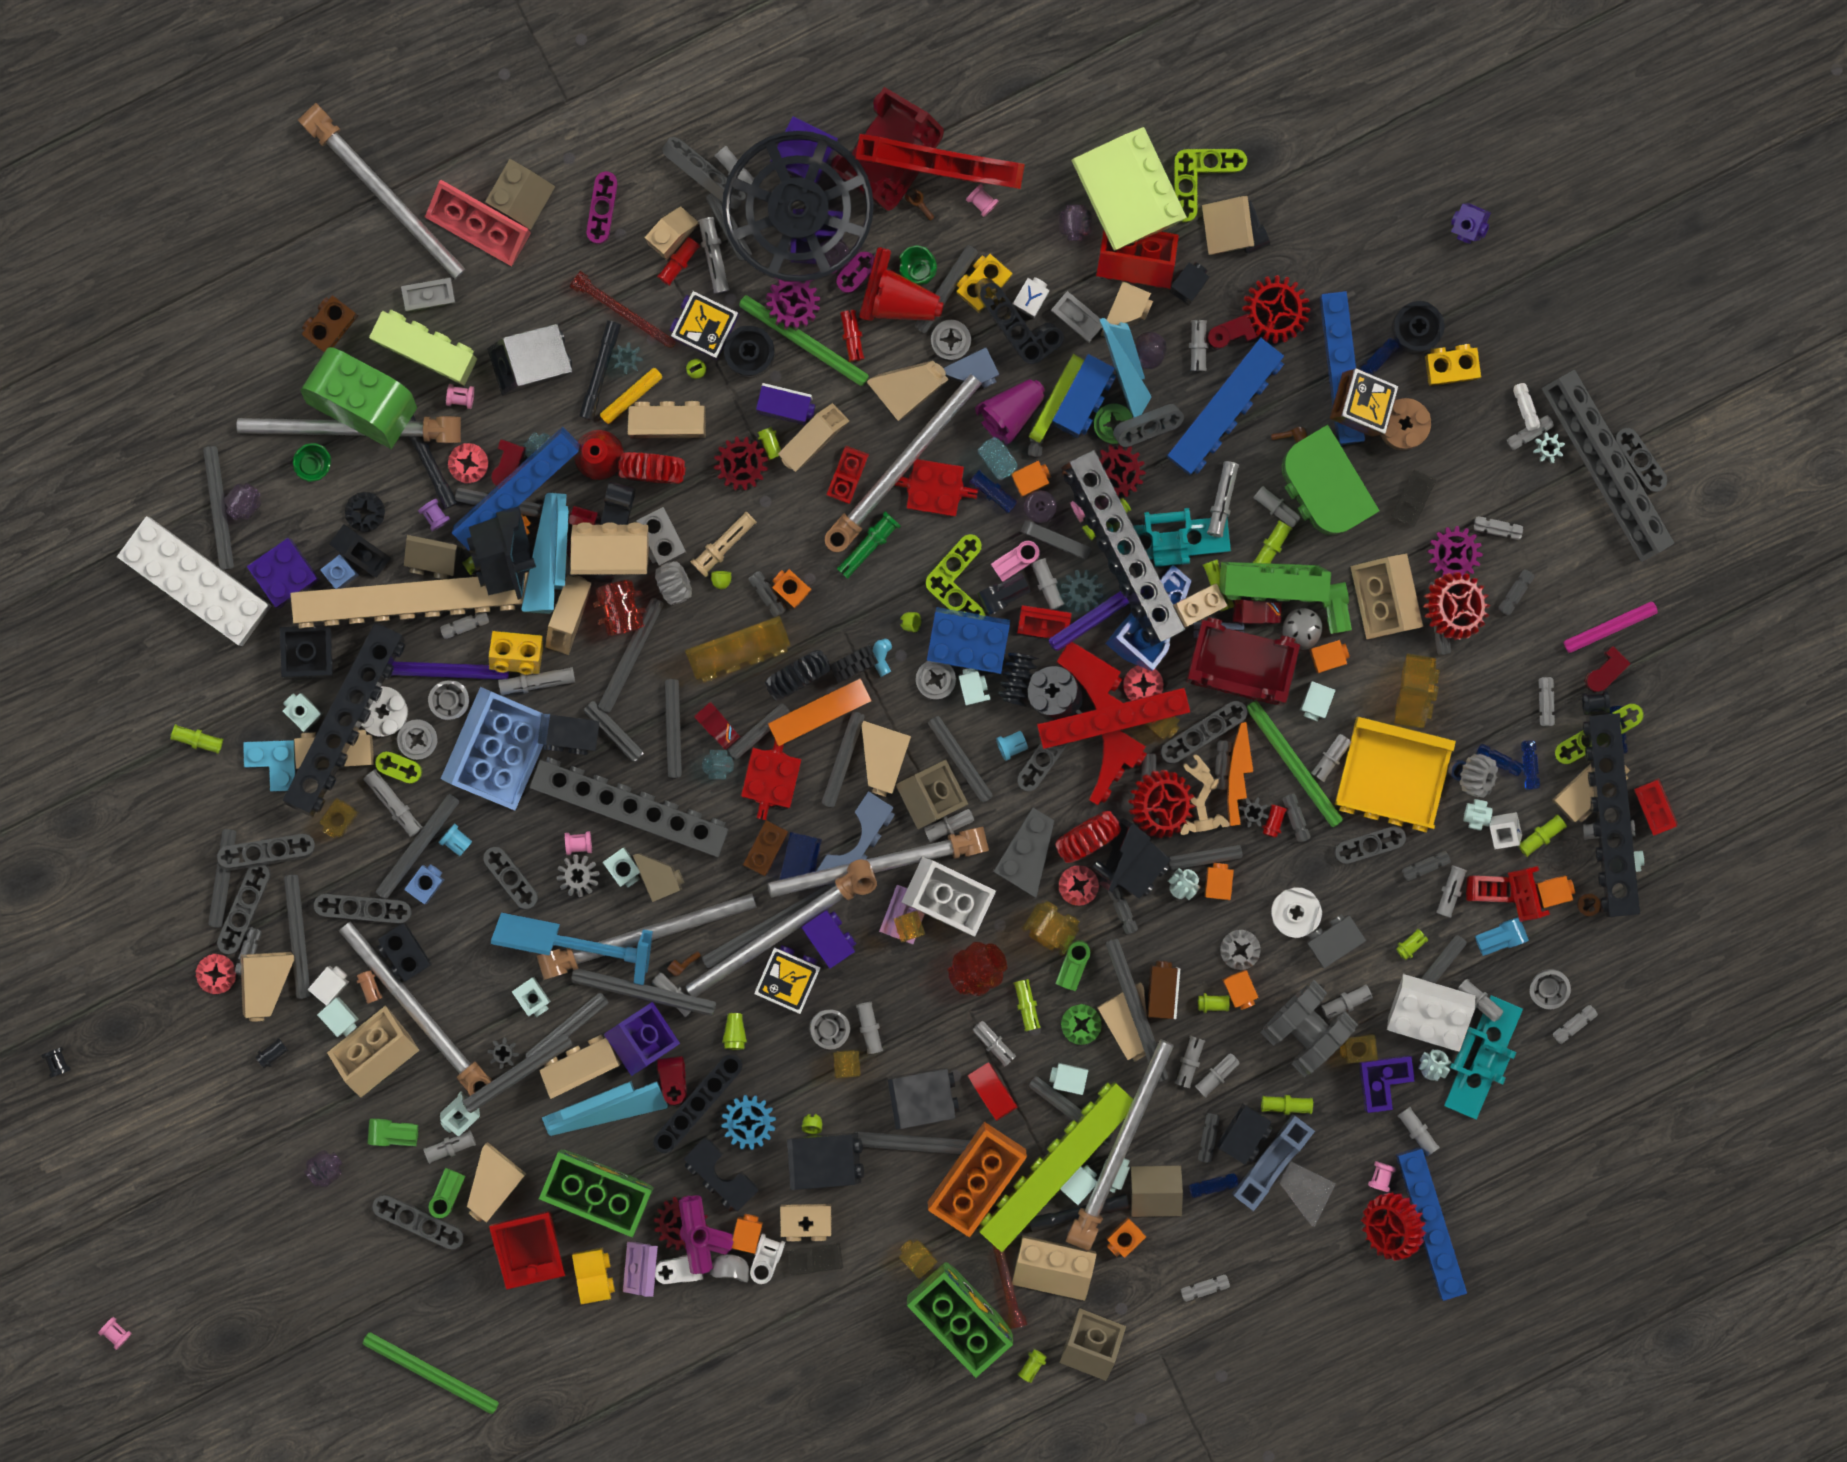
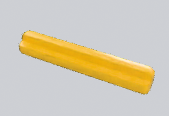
[600,368,662,424]

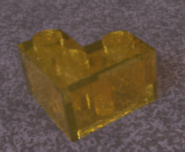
[1394,653,1440,728]

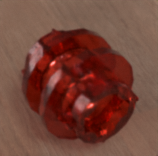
[593,579,647,636]
[948,942,1008,996]

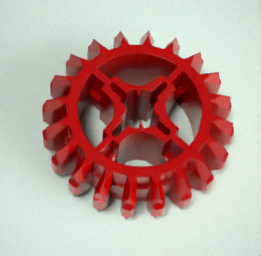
[1242,275,1310,344]
[618,452,686,484]
[1423,572,1491,640]
[1128,770,1195,838]
[1055,811,1121,863]
[1361,1192,1426,1261]

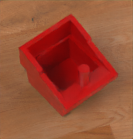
[489,1211,566,1290]

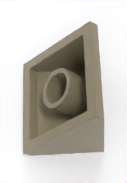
[1131,1166,1183,1217]

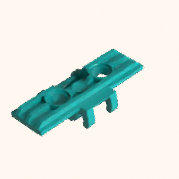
[1108,508,1231,567]
[1444,995,1523,1120]

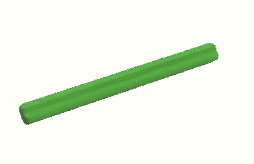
[739,295,869,386]
[1246,701,1343,827]
[363,1333,499,1414]

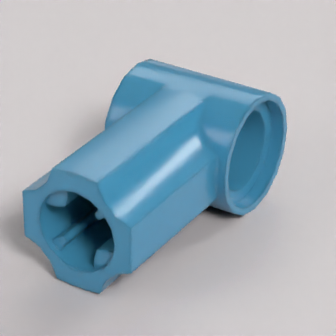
[1475,917,1529,956]

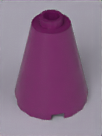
[975,379,1045,446]

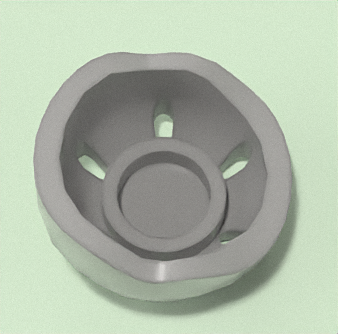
[1282,608,1322,650]
[428,680,469,720]
[1530,969,1571,1009]
[809,1009,850,1050]
[709,1254,749,1282]

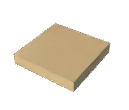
[1202,196,1254,255]

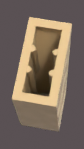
[645,206,699,261]
[867,361,949,421]
[778,403,849,472]
[545,575,591,655]
[862,721,911,797]
[241,952,294,1021]
[1097,982,1147,1062]
[467,1142,526,1223]

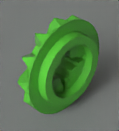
[1094,404,1133,444]
[1061,1004,1101,1045]

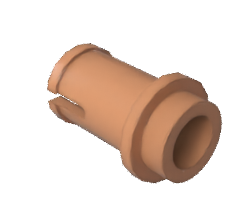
[357,970,382,1004]

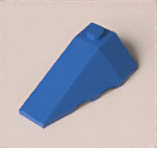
[1105,565,1191,671]

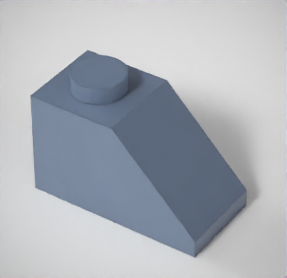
[943,348,999,389]

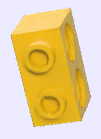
[957,254,1013,313]
[1425,344,1481,386]
[489,631,543,675]

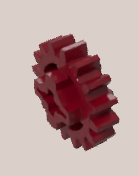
[714,436,768,491]
[1099,444,1146,498]
[654,1196,709,1251]

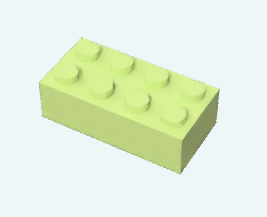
[369,310,477,386]

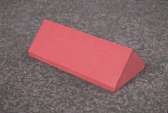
[425,180,531,267]

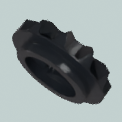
[345,492,385,532]

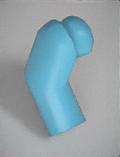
[872,639,892,677]

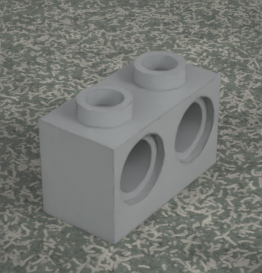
[636,507,687,566]

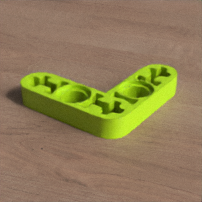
[1174,149,1247,223]
[926,534,985,616]

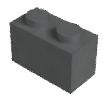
[1306,914,1366,968]

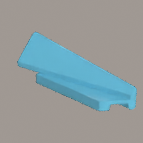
[1100,318,1151,418]
[522,493,568,614]
[542,1081,668,1136]

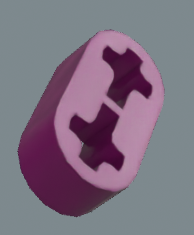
[837,251,875,294]

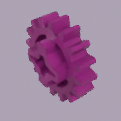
[765,280,820,331]
[1427,526,1483,578]

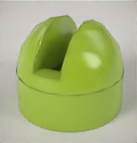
[686,359,706,379]
[711,571,731,589]
[900,612,921,632]
[802,1114,822,1134]

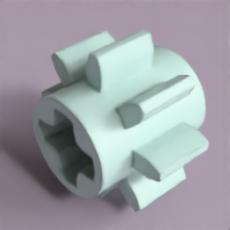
[1533,432,1565,464]
[1463,799,1492,830]
[1168,868,1200,900]
[1418,1049,1451,1081]

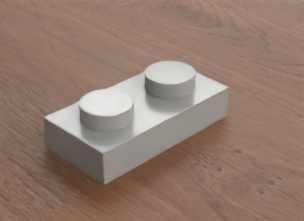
[401,278,456,312]
[1051,291,1102,343]

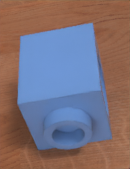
[321,554,359,589]
[404,864,444,904]

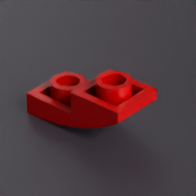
[827,446,869,504]
[968,1062,1018,1121]

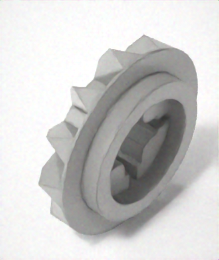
[931,320,971,360]
[916,661,956,699]
[397,720,438,760]
[1220,930,1261,970]

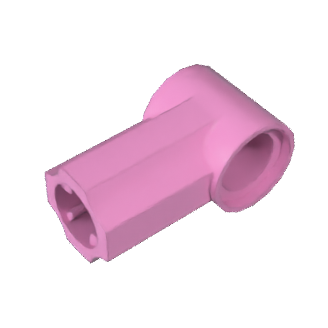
[991,541,1040,582]

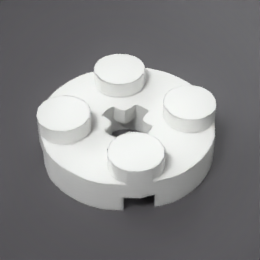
[358,686,408,737]
[1271,887,1322,938]

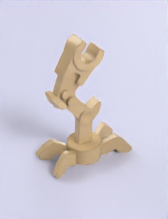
[1180,754,1230,835]

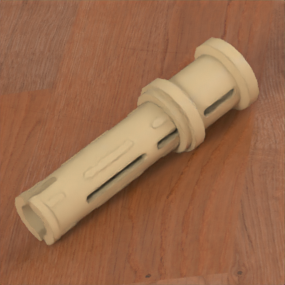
[690,512,757,577]

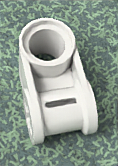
[750,1234,786,1284]
[655,1255,704,1284]

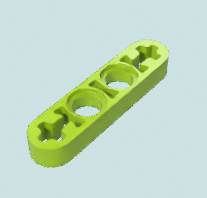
[1029,354,1084,443]
[1555,704,1644,764]

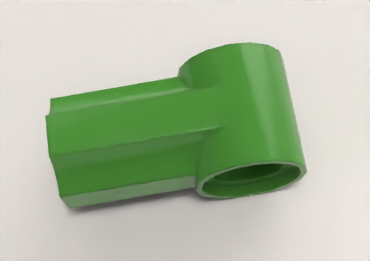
[1322,582,1352,634]
[1055,940,1090,991]
[367,1119,419,1146]
[429,1168,466,1218]

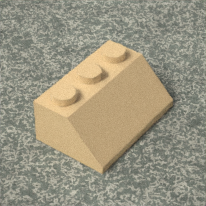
[1101,282,1153,337]
[628,401,706,438]
[571,522,649,574]
[1350,554,1423,639]
[327,1006,419,1097]
[539,1035,622,1099]
[1012,1235,1097,1301]

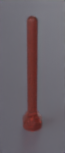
[569,270,676,348]
[988,1210,1028,1329]

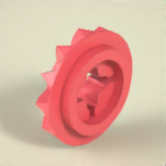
[448,443,488,483]
[1123,666,1164,701]
[1059,865,1099,906]
[195,954,236,994]

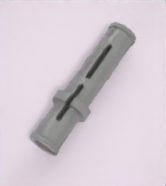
[698,217,730,294]
[1207,461,1239,538]
[498,667,575,696]
[363,769,423,838]

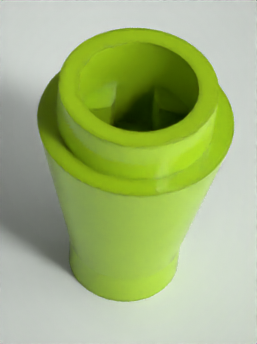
[722,1013,747,1050]

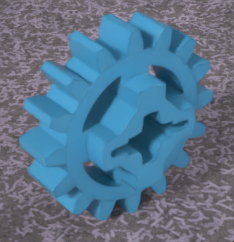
[722,1095,776,1150]

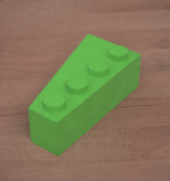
[1219,562,1331,602]

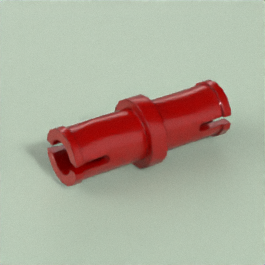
[657,237,700,286]
[840,310,865,362]

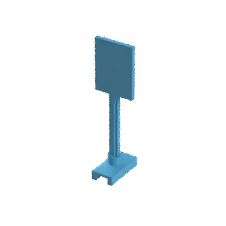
[491,913,653,985]

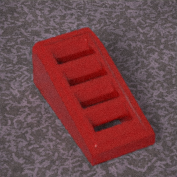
[1466,876,1515,903]

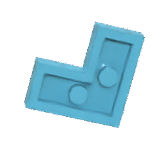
[244,740,296,791]

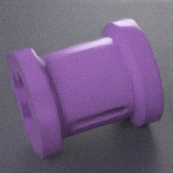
[418,499,450,532]

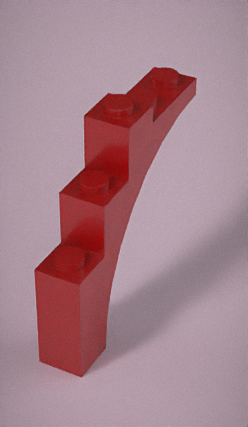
[855,134,1025,189]
[1056,642,1147,805]

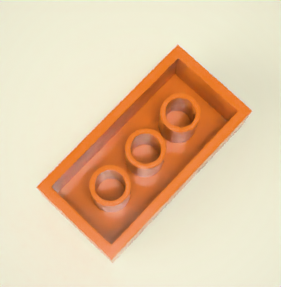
[927,1122,1027,1238]

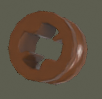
[1577,893,1601,916]

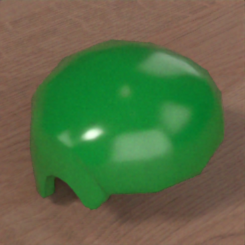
[899,245,937,286]
[293,443,331,482]

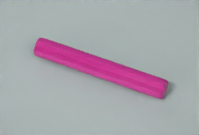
[1564,602,1658,653]

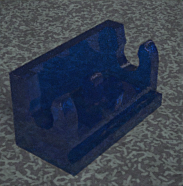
[780,832,822,880]

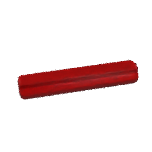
[859,247,891,321]

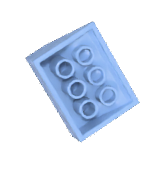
[441,687,544,810]

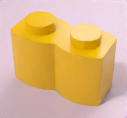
[572,1248,615,1304]

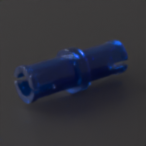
[969,470,1018,513]

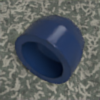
[1448,760,1466,781]

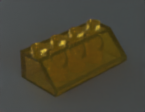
[685,616,791,683]

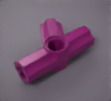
[679,1195,733,1274]

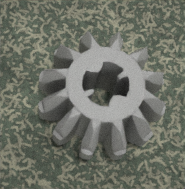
[655,561,692,605]
[1460,754,1498,798]
[557,855,600,897]

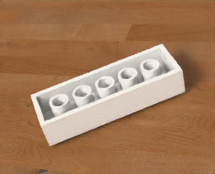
[117,516,272,646]

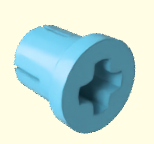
[996,731,1028,761]
[438,823,472,856]

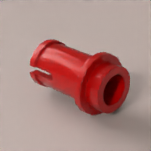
[1262,805,1287,838]

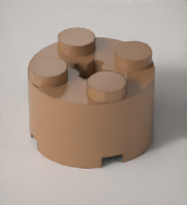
[1381,398,1431,451]

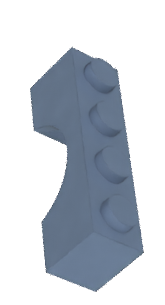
[817,791,895,888]
[1232,1114,1315,1211]

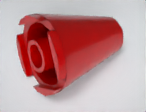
[872,269,944,321]
[574,430,624,480]

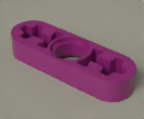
[586,171,618,245]

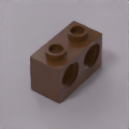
[302,295,358,352]
[743,820,789,876]

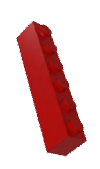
[1037,688,1190,749]

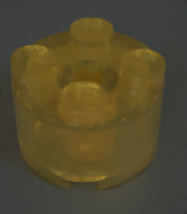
[1021,901,1080,955]

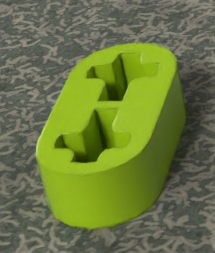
[375,751,422,783]

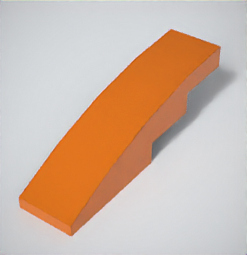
[768,678,872,746]
[1227,722,1253,826]

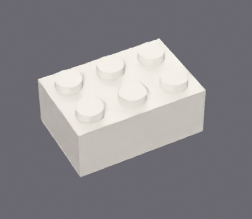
[901,857,996,936]
[1387,974,1475,1052]

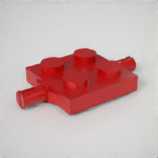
[894,459,978,516]
[741,739,802,820]

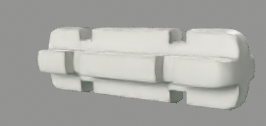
[1513,383,1540,431]

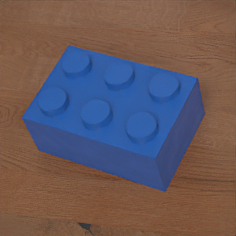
[1051,354,1116,438]
[927,607,1010,674]

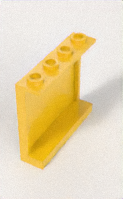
[1335,717,1456,832]

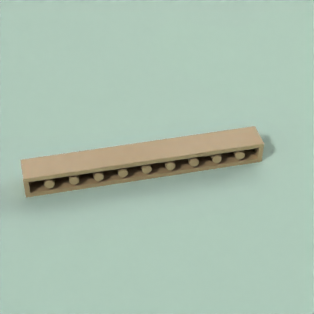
[291,572,529,628]

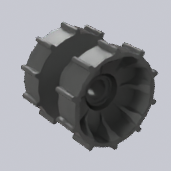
[1260,980,1358,1077]

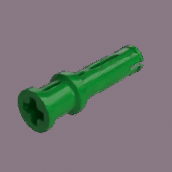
[837,511,901,579]

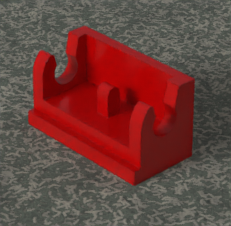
[1017,605,1072,638]
[1634,778,1678,836]
[1508,866,1550,922]

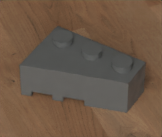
[993,807,1054,898]

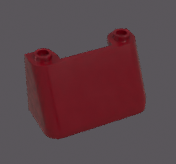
[830,87,944,211]
[1186,617,1300,706]

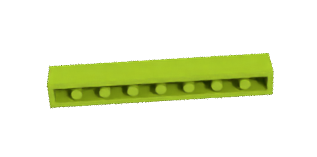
[978,1082,1134,1252]

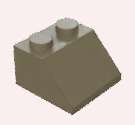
[485,159,555,230]
[404,535,461,580]
[896,760,968,829]
[633,853,685,902]
[1059,1308,1126,1381]

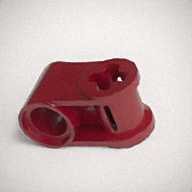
[657,1056,687,1105]

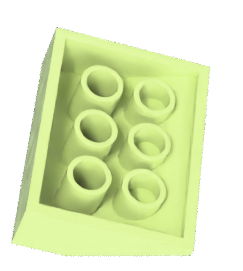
[1071,127,1187,251]

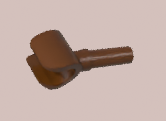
[905,188,934,221]
[1271,427,1308,443]
[667,951,701,976]

